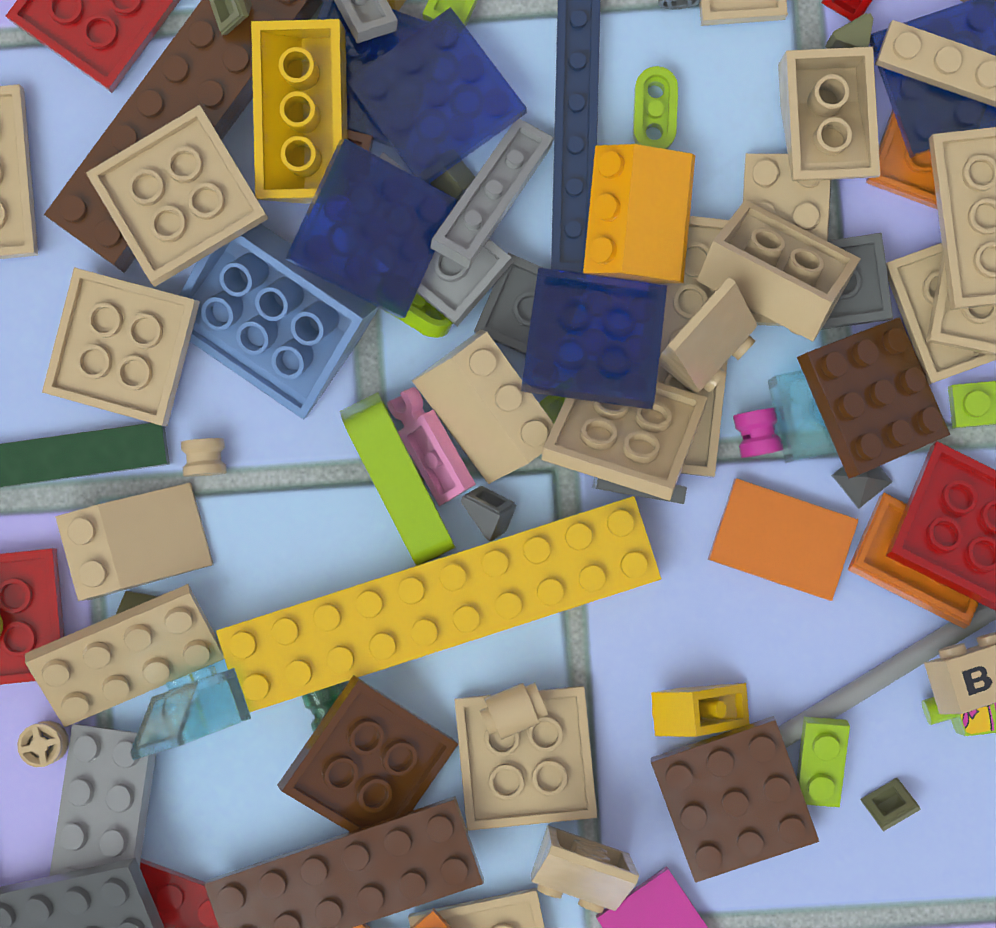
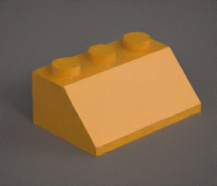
[583,144,695,283]

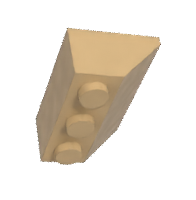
[697,200,861,341]
[412,330,554,484]

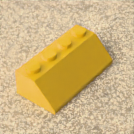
[251,19,349,204]

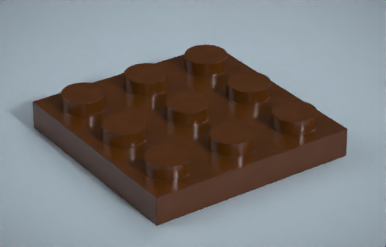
[797,317,950,479]
[277,675,458,832]
[651,716,820,883]

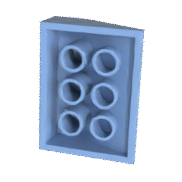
[179,224,380,420]

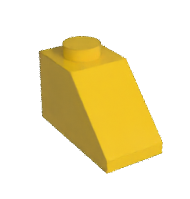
[651,683,750,737]

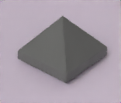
[831,466,892,509]

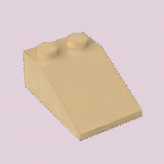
[778,47,880,181]
[656,277,758,394]
[55,483,214,601]
[531,825,639,913]

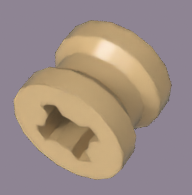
[181,438,227,477]
[17,721,69,767]

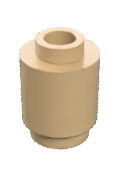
[479,682,548,740]

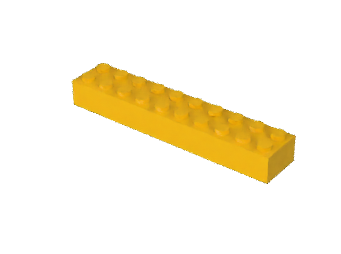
[216,496,661,715]

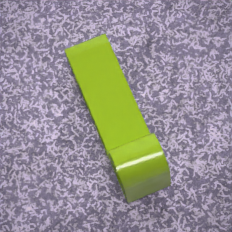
[340,392,456,566]

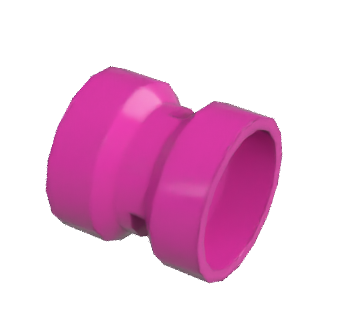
[733,408,784,458]

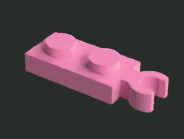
[387,387,476,506]

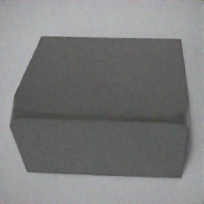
[461,486,517,541]

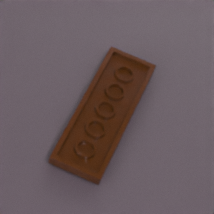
[204,796,484,928]

